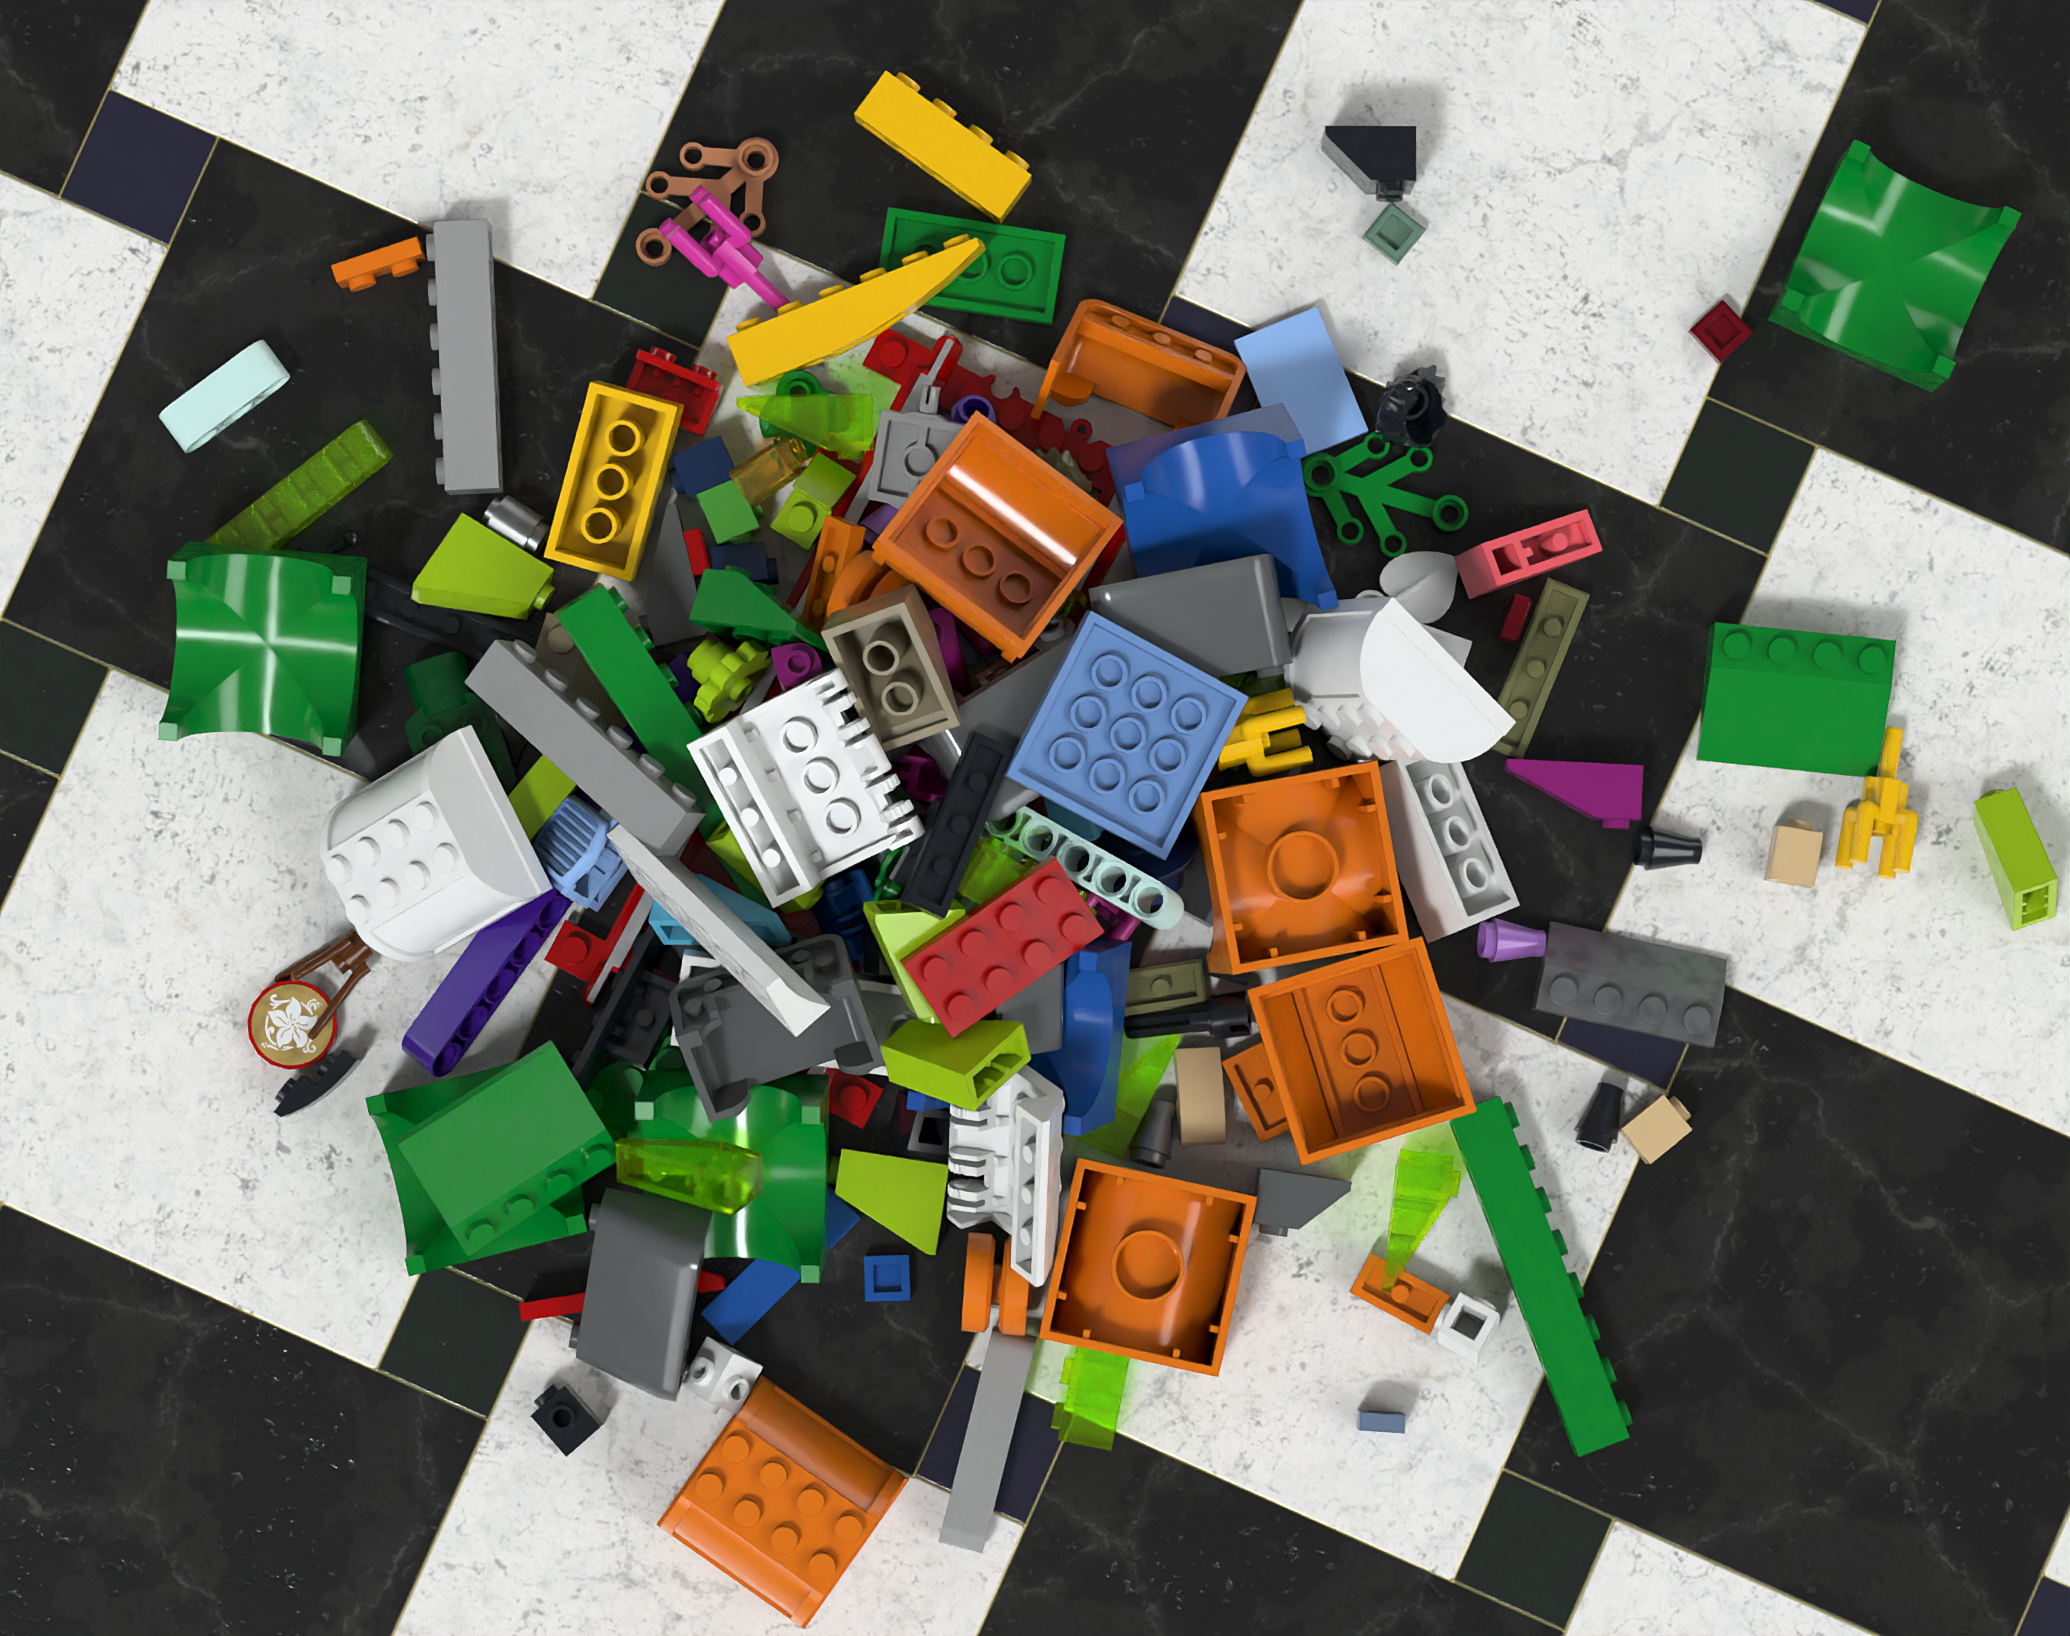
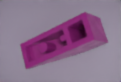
[1504,759,1643,829]

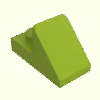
[770,452,857,553]

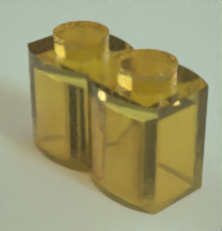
[729,434,809,507]

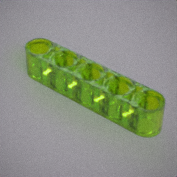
[203,419,393,549]

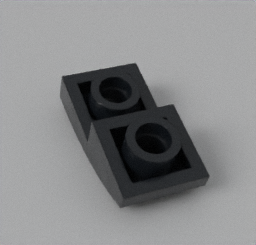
[274,1050,363,1117]

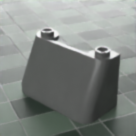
[1088,554,1294,679]
[924,614,1077,822]
[669,934,885,1123]
[569,1188,714,1402]

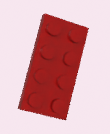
[900,855,1104,1038]

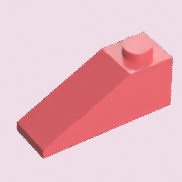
[1453,509,1603,600]

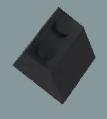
[1321,126,1416,202]

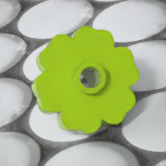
[687,639,771,723]

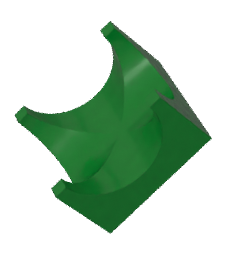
[1767,139,2022,392]
[158,541,367,756]
[365,1061,591,1276]
[635,1070,829,1283]

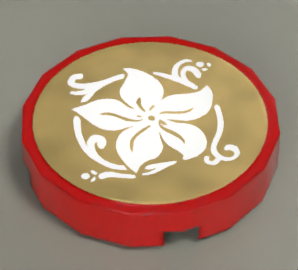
[247,980,339,1070]

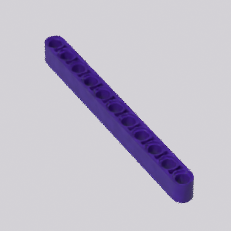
[401,651,705,1077]

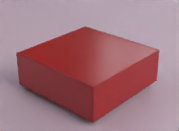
[683,528,712,580]

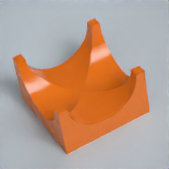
[1188,761,1409,975]

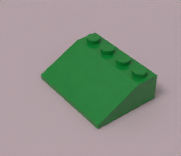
[1696,622,1896,778]
[394,1040,622,1257]

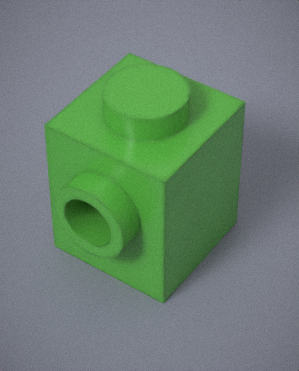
[697,477,765,546]

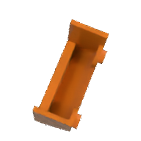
[1030,299,1246,431]

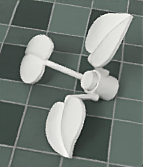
[1281,551,1458,632]

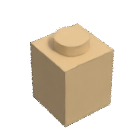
[1764,819,1823,888]
[1619,1094,1692,1164]

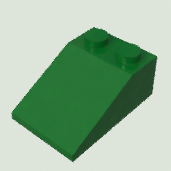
[689,565,834,663]

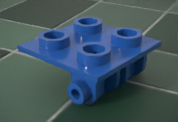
[811,868,874,967]

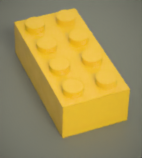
[544,380,684,582]

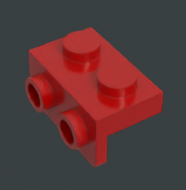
[625,346,725,438]

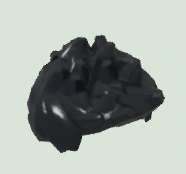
[1374,365,1448,449]

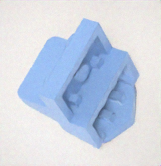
[532,794,628,912]

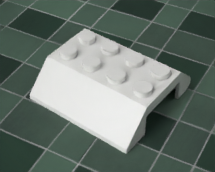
[686,668,926,908]
[947,1065,1065,1287]

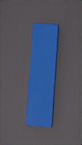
[700,1186,862,1346]

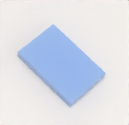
[1234,307,1369,459]

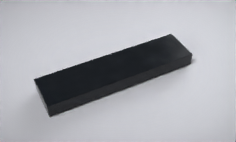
[899,731,1015,920]

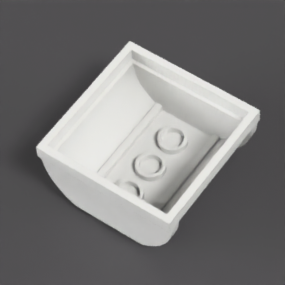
[1284,596,1516,763]
[319,725,553,962]

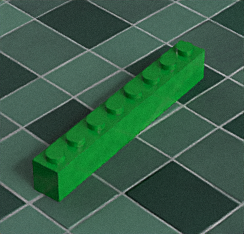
[554,583,774,910]
[1448,1096,1633,1457]

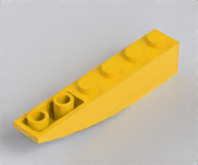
[726,234,986,390]

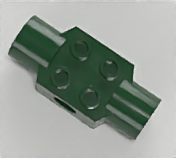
[402,651,521,797]

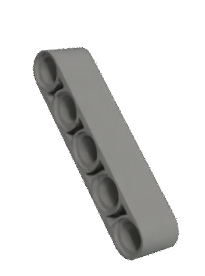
[938,1326,1037,1553]

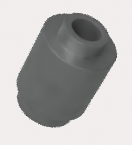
[482,495,551,557]

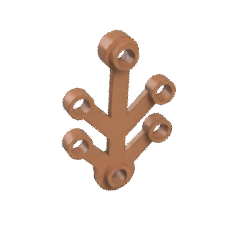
[636,137,779,266]

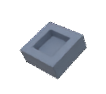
[1357,1410,1406,1434]

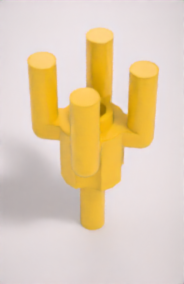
[1215,688,1313,777]
[1835,727,1919,879]

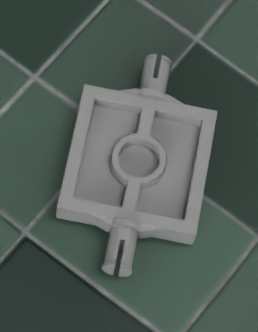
[867,384,965,510]

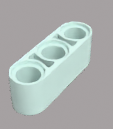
[159,340,290,453]

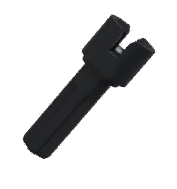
[1124,991,1252,1040]

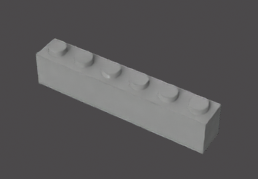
[426,219,503,495]
[464,639,706,856]

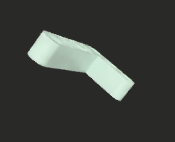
[954,806,1184,930]

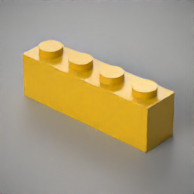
[854,71,1032,225]

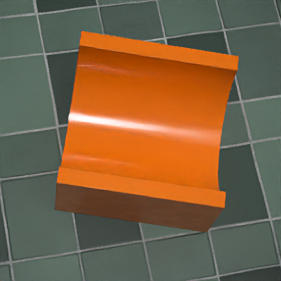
[1039,1156,1257,1377]

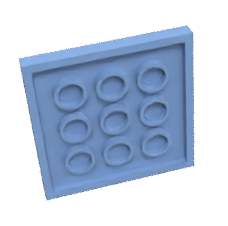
[1005,610,1249,860]

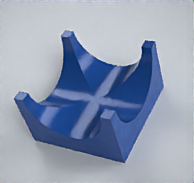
[1106,403,1339,611]
[907,937,1132,1136]

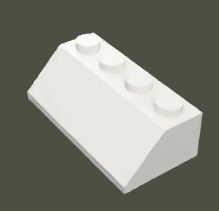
[1379,760,1520,943]

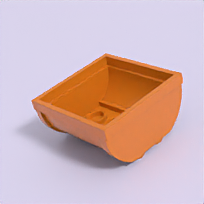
[870,410,1124,664]
[1247,936,1477,1166]
[656,1375,909,1629]

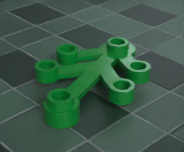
[1301,432,1468,559]

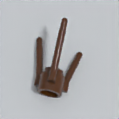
[275,928,374,1040]

